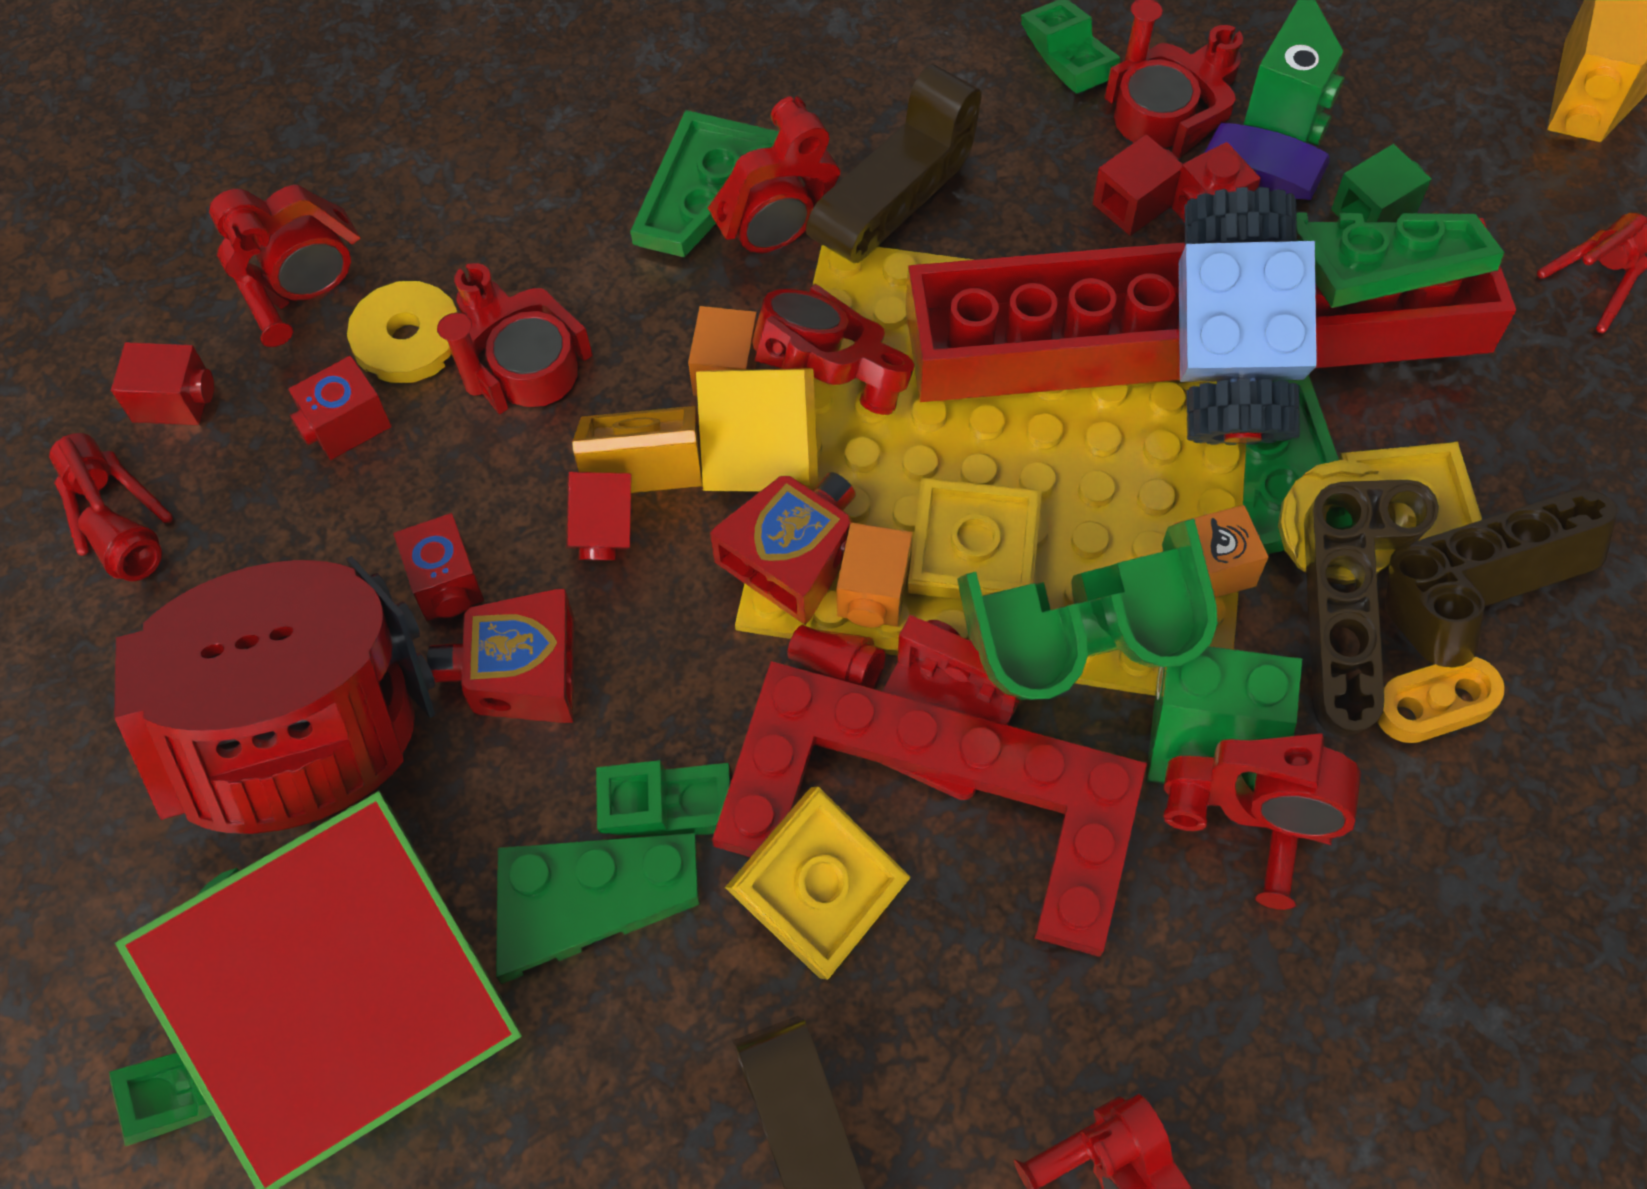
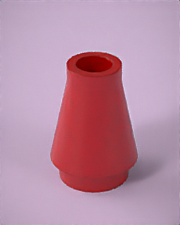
[78,505,162,582]
[788,625,885,689]

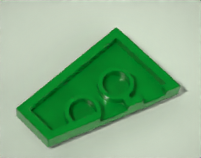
[630,110,779,257]
[1297,213,1504,308]
[1243,375,1352,554]
[496,833,700,984]

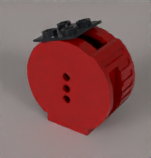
[114,556,435,834]

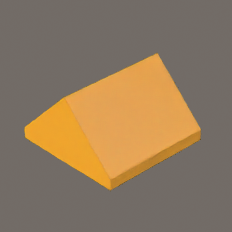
[572,406,702,493]

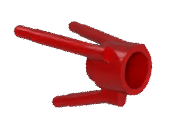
[1537,213,1647,334]
[49,433,173,556]

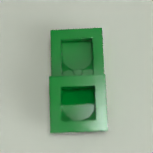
[1021,0,1120,94]
[596,760,733,836]
[109,1052,213,1146]

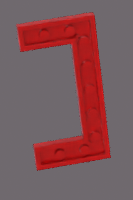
[712,661,1147,957]

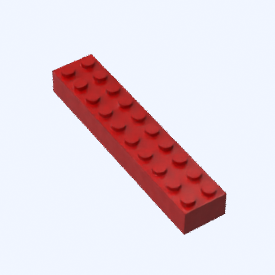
[906,218,1516,402]

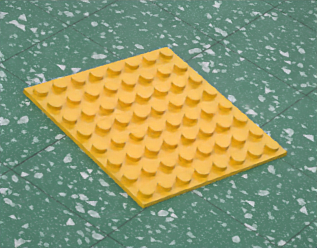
[735,245,1246,696]

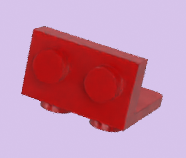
[878,615,1021,800]

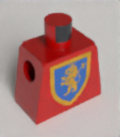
[710,472,856,625]
[427,589,574,723]

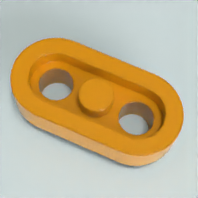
[1377,657,1504,743]

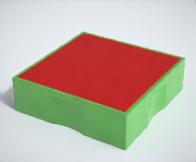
[115,791,522,1189]

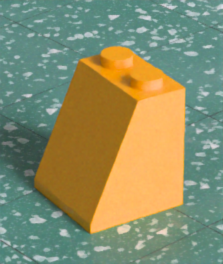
[1547,0,1647,142]

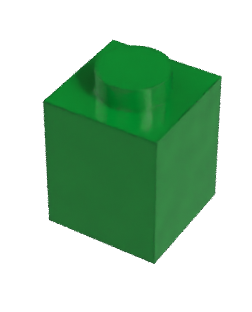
[1331,144,1432,222]

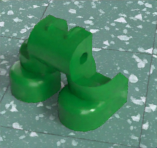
[957,519,1218,700]

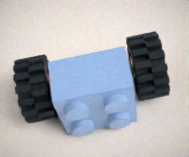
[1179,187,1316,445]

